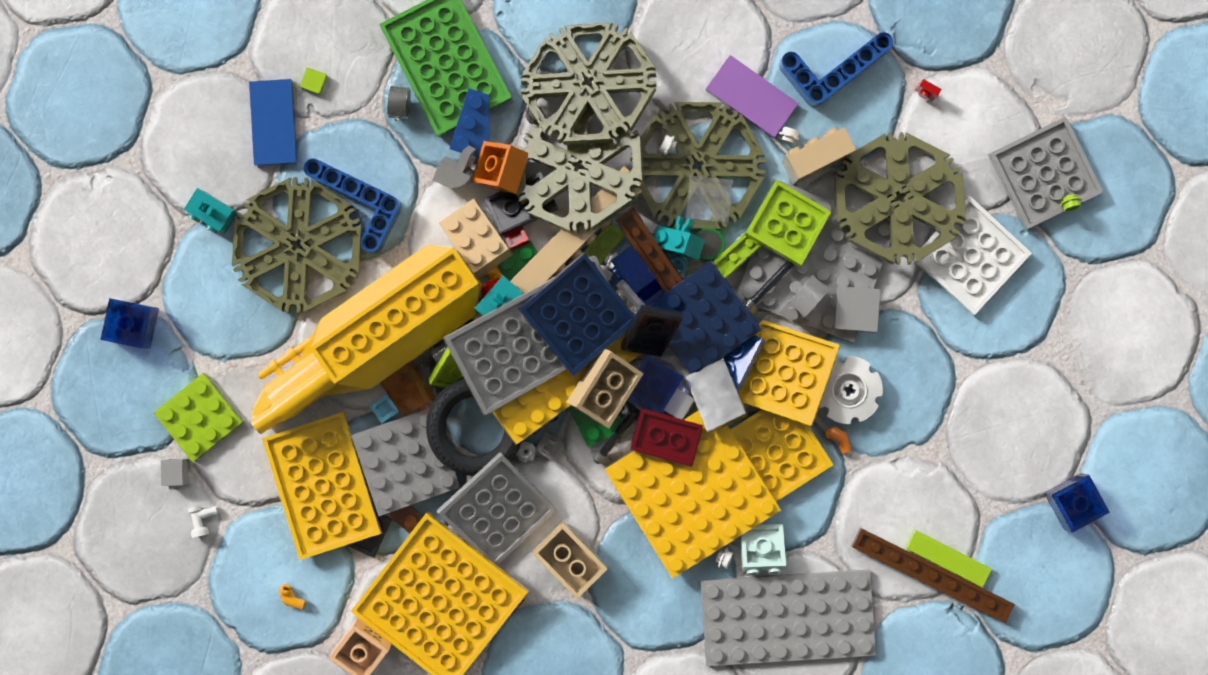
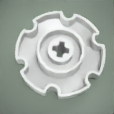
[819,356,883,424]

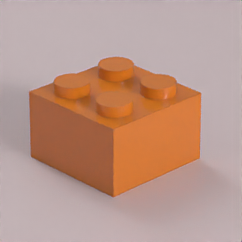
[471,141,529,194]

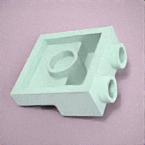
[740,524,786,575]

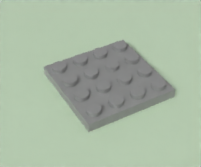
[988,117,1103,230]
[351,408,460,516]
[437,452,557,565]

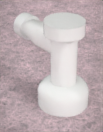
[188,506,218,538]

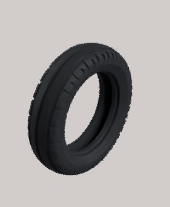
[426,379,522,476]

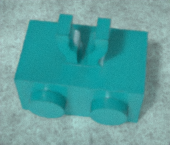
[184,188,237,234]
[654,216,705,260]
[475,276,523,316]

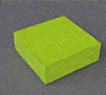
[300,67,328,95]

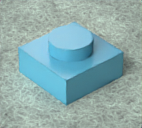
[370,394,400,423]

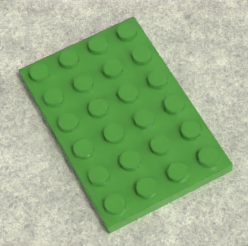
[379,0,512,137]

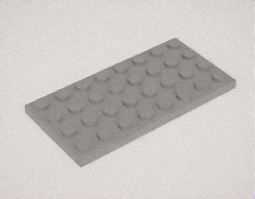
[443,256,629,415]
[700,569,876,666]

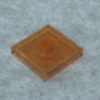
[380,363,435,417]

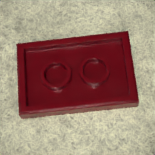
[630,408,704,467]

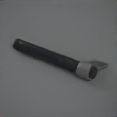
[744,260,794,323]
[593,410,639,467]

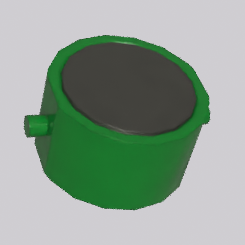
[696,228,725,261]

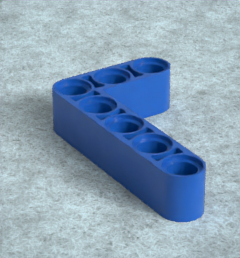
[779,32,893,107]
[303,158,402,254]

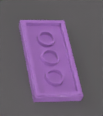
[705,55,799,139]

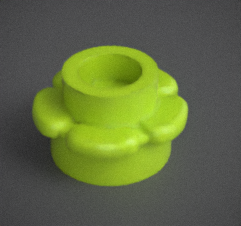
[1060,194,1082,212]

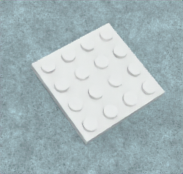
[912,196,1032,315]

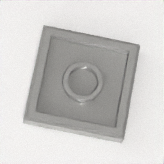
[834,286,881,332]

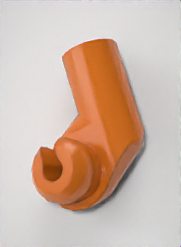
[825,427,852,453]

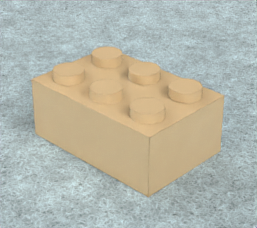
[782,127,856,185]
[439,199,513,279]
[567,349,643,428]
[532,520,608,599]

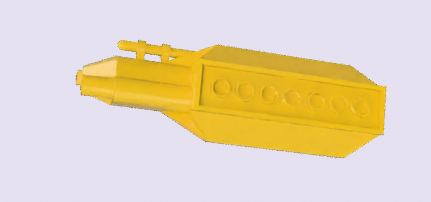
[251,245,483,434]

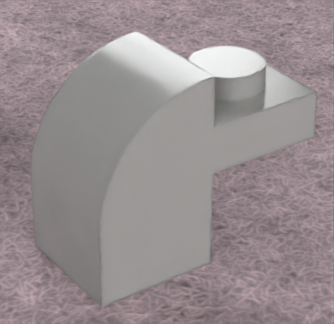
[432,145,476,188]
[779,275,828,326]

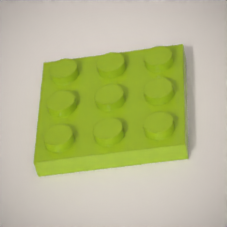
[744,179,831,267]
[153,373,244,462]

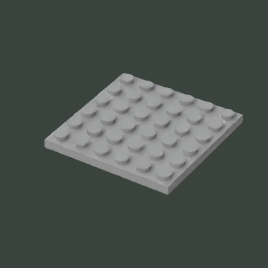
[737,180,891,343]

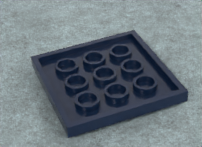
[518,253,635,376]
[647,260,762,374]

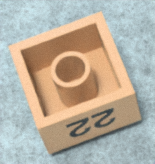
[328,617,391,675]

